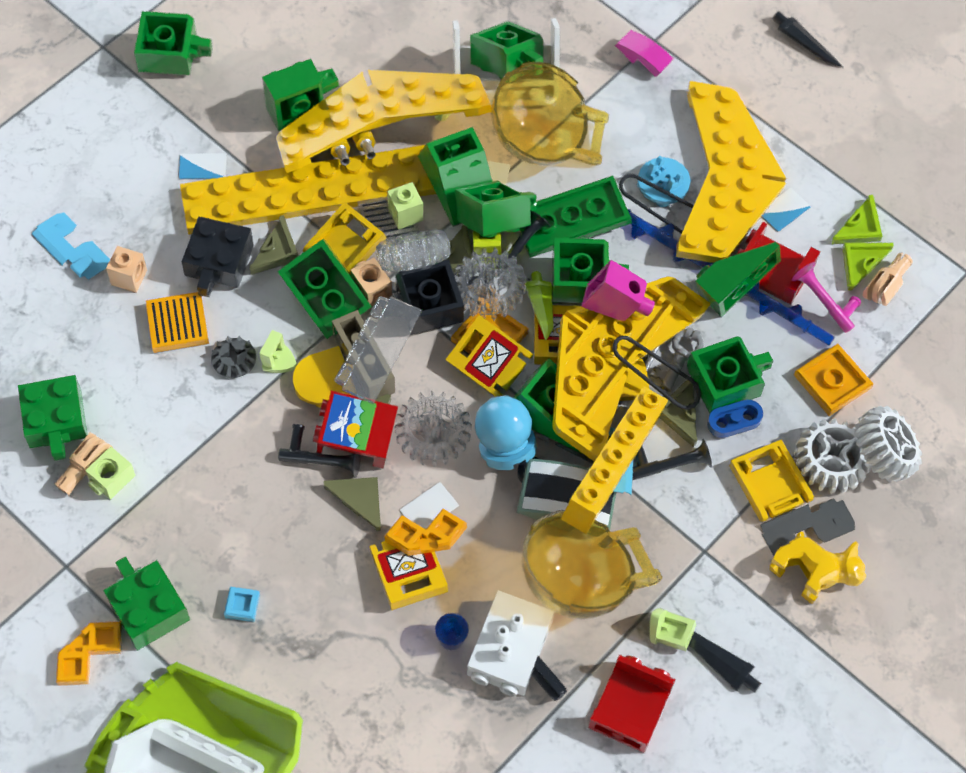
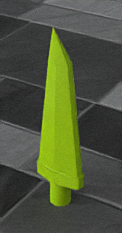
[524,271,554,340]

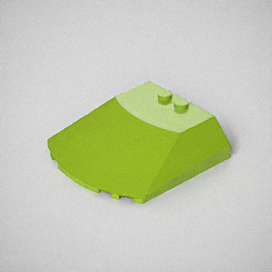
[84,662,303,773]

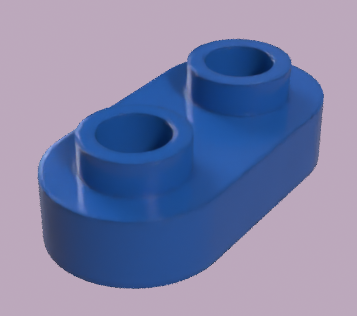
[707,400,763,438]

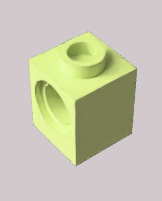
[387,182,423,230]
[85,447,136,500]

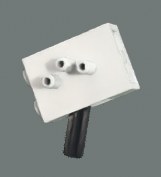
[467,590,567,701]

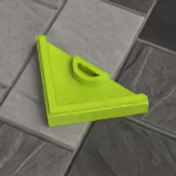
[832,195,883,245]
[842,243,894,291]

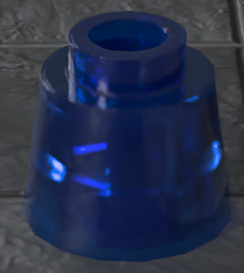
[435,613,469,650]

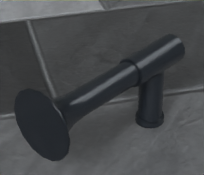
[490,210,551,289]
[278,424,361,478]
[632,439,712,480]

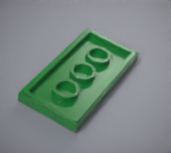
[519,175,632,258]

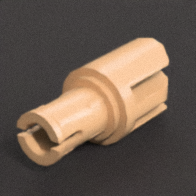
[862,252,913,306]
[54,432,113,495]

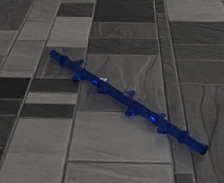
[628,209,835,346]

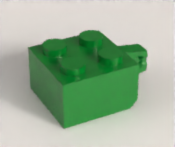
[134,11,213,75]
[470,21,544,80]
[262,59,339,131]
[455,181,537,237]
[552,238,629,303]
[686,336,773,414]
[18,375,88,461]
[103,556,190,651]

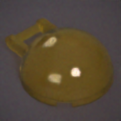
[491,62,609,166]
[522,510,663,619]

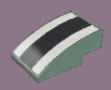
[516,459,617,537]

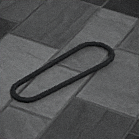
[619,174,694,234]
[612,335,701,410]

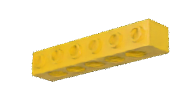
[561,386,668,534]

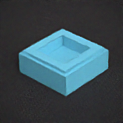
[224,587,260,622]

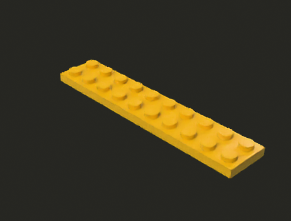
[180,145,436,235]

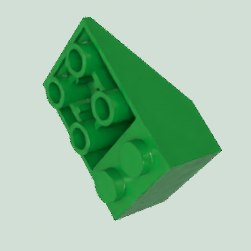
[418,127,493,227]

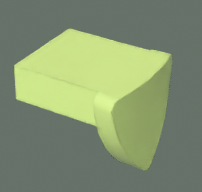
[259,330,297,373]
[649,608,696,651]

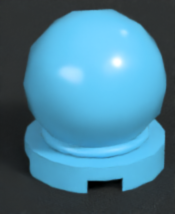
[475,395,537,470]

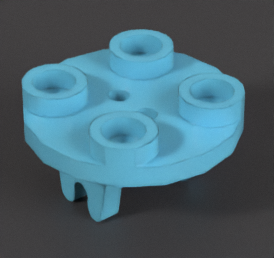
[637,156,691,207]

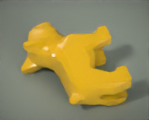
[769,532,866,604]

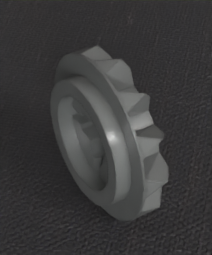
[211,336,256,378]

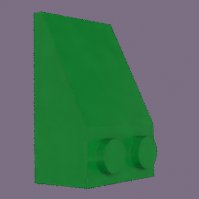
[277,239,372,339]
[695,242,781,317]
[513,358,583,454]

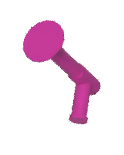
[792,262,861,333]

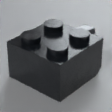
[181,216,254,298]
[381,259,464,335]

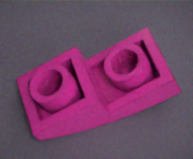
[615,30,674,77]

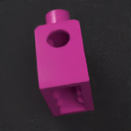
[582,260,655,321]

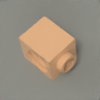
[106,246,147,293]
[351,257,392,306]

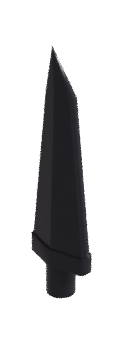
[772,11,844,68]
[689,631,762,693]

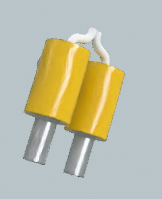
[329,130,376,165]

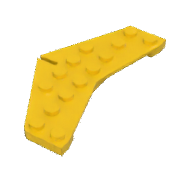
[276,70,492,173]
[676,81,787,263]
[553,277,711,462]

